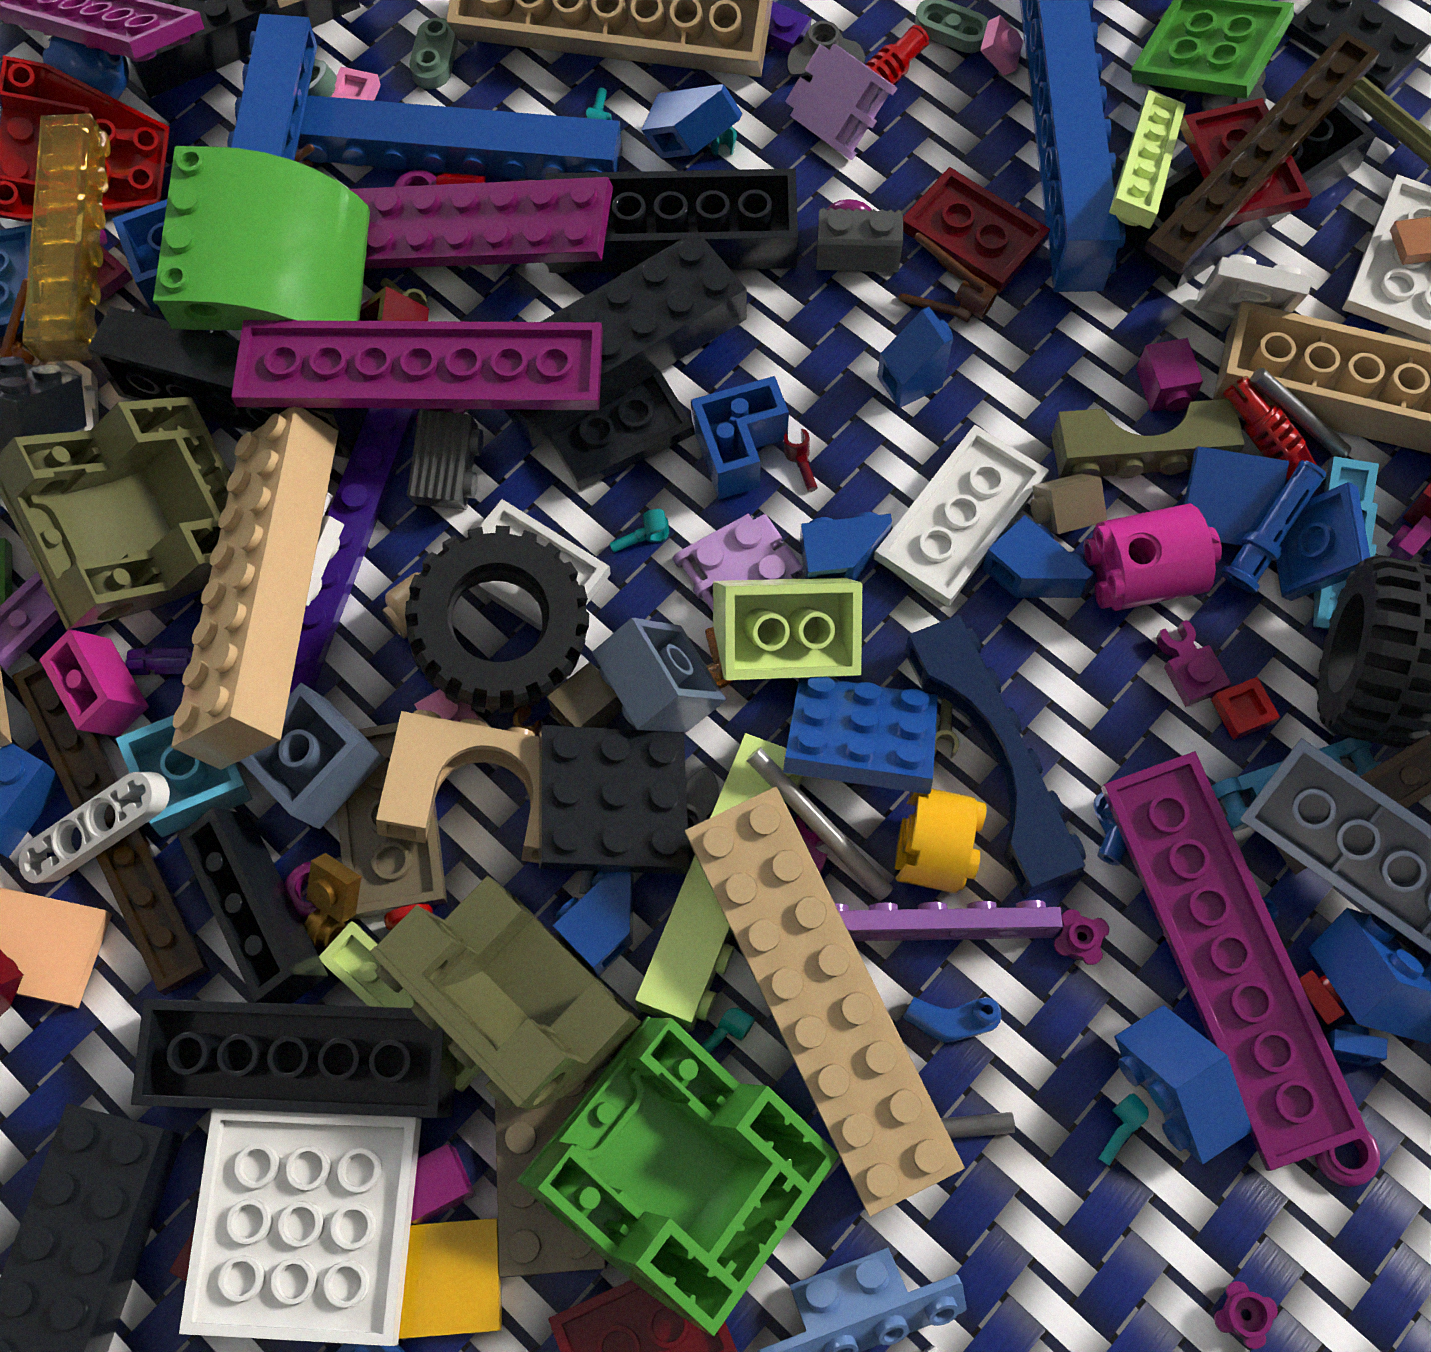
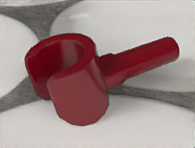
[784,429,818,492]

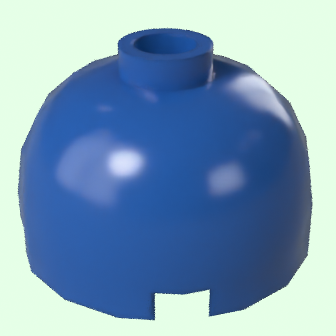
[43,35,129,100]

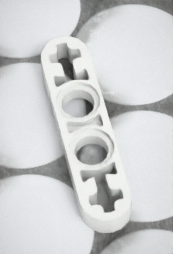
[19,772,170,883]

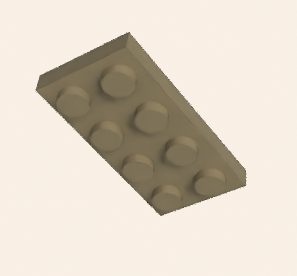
[337,722,447,920]
[495,1072,607,1278]

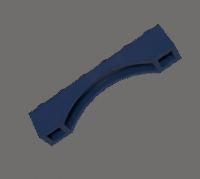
[905,615,1086,899]

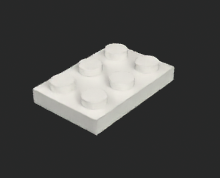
[1194,255,1313,318]
[473,499,611,631]

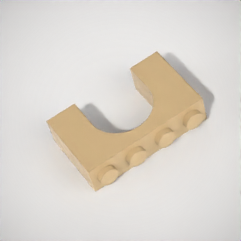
[376,710,539,863]

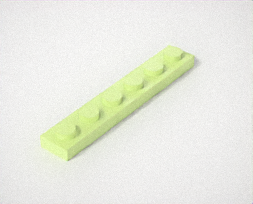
[1109,90,1186,229]

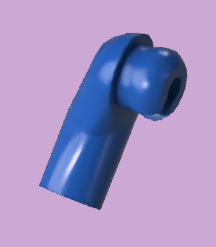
[1093,792,1127,866]

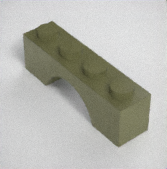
[1051,399,1245,479]

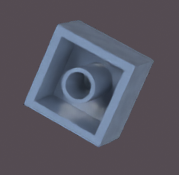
[592,618,726,732]
[240,683,386,829]

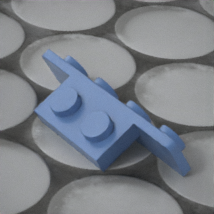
[757,1248,967,1352]

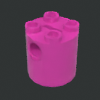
[1083,503,1222,611]

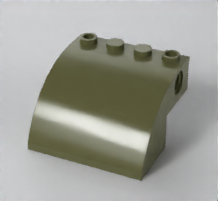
[0,396,231,630]
[369,875,642,1109]

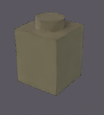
[1031,473,1107,534]
[547,662,623,728]

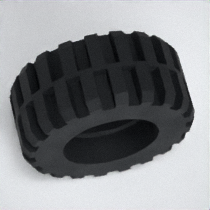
[405,525,589,714]
[1317,555,1431,748]

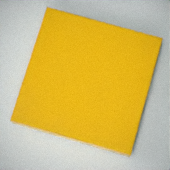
[399,1218,502,1339]

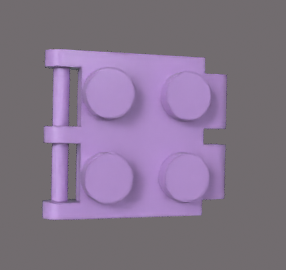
[785,43,898,160]
[672,514,804,612]

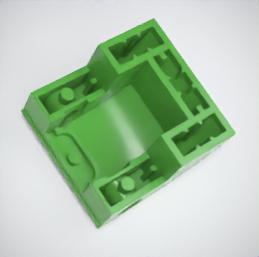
[153,146,370,330]
[516,1016,840,1336]

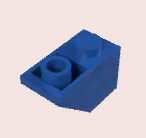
[641,84,742,159]
[877,306,953,408]
[800,512,892,581]
[982,515,1094,598]
[553,871,634,977]

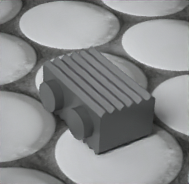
[816,207,903,272]
[407,409,484,510]

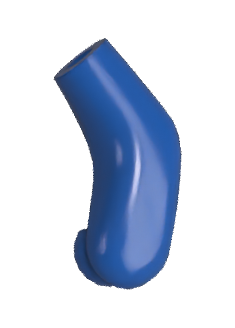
[902,997,1001,1043]

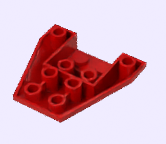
[0,55,170,222]

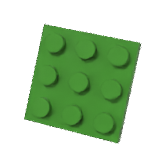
[1131,0,1294,99]

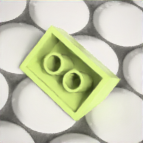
[713,578,862,680]

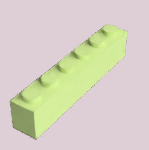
[635,733,803,1031]

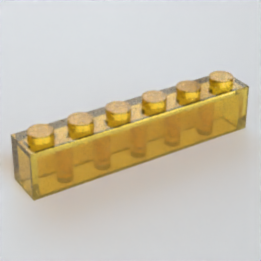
[22,113,110,362]

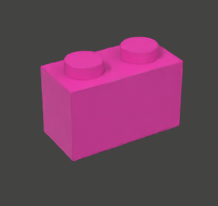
[39,629,149,737]

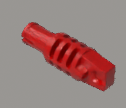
[865,25,930,85]
[1223,376,1316,480]

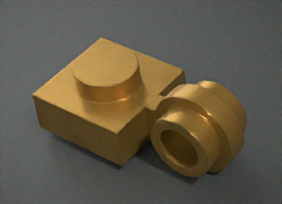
[304,853,362,948]

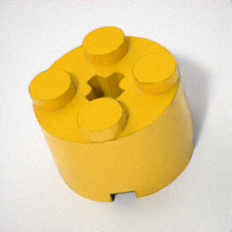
[895,788,986,893]

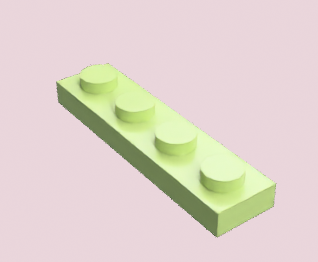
[319,921,482,1092]

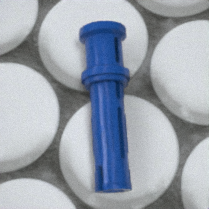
[1220,460,1327,594]

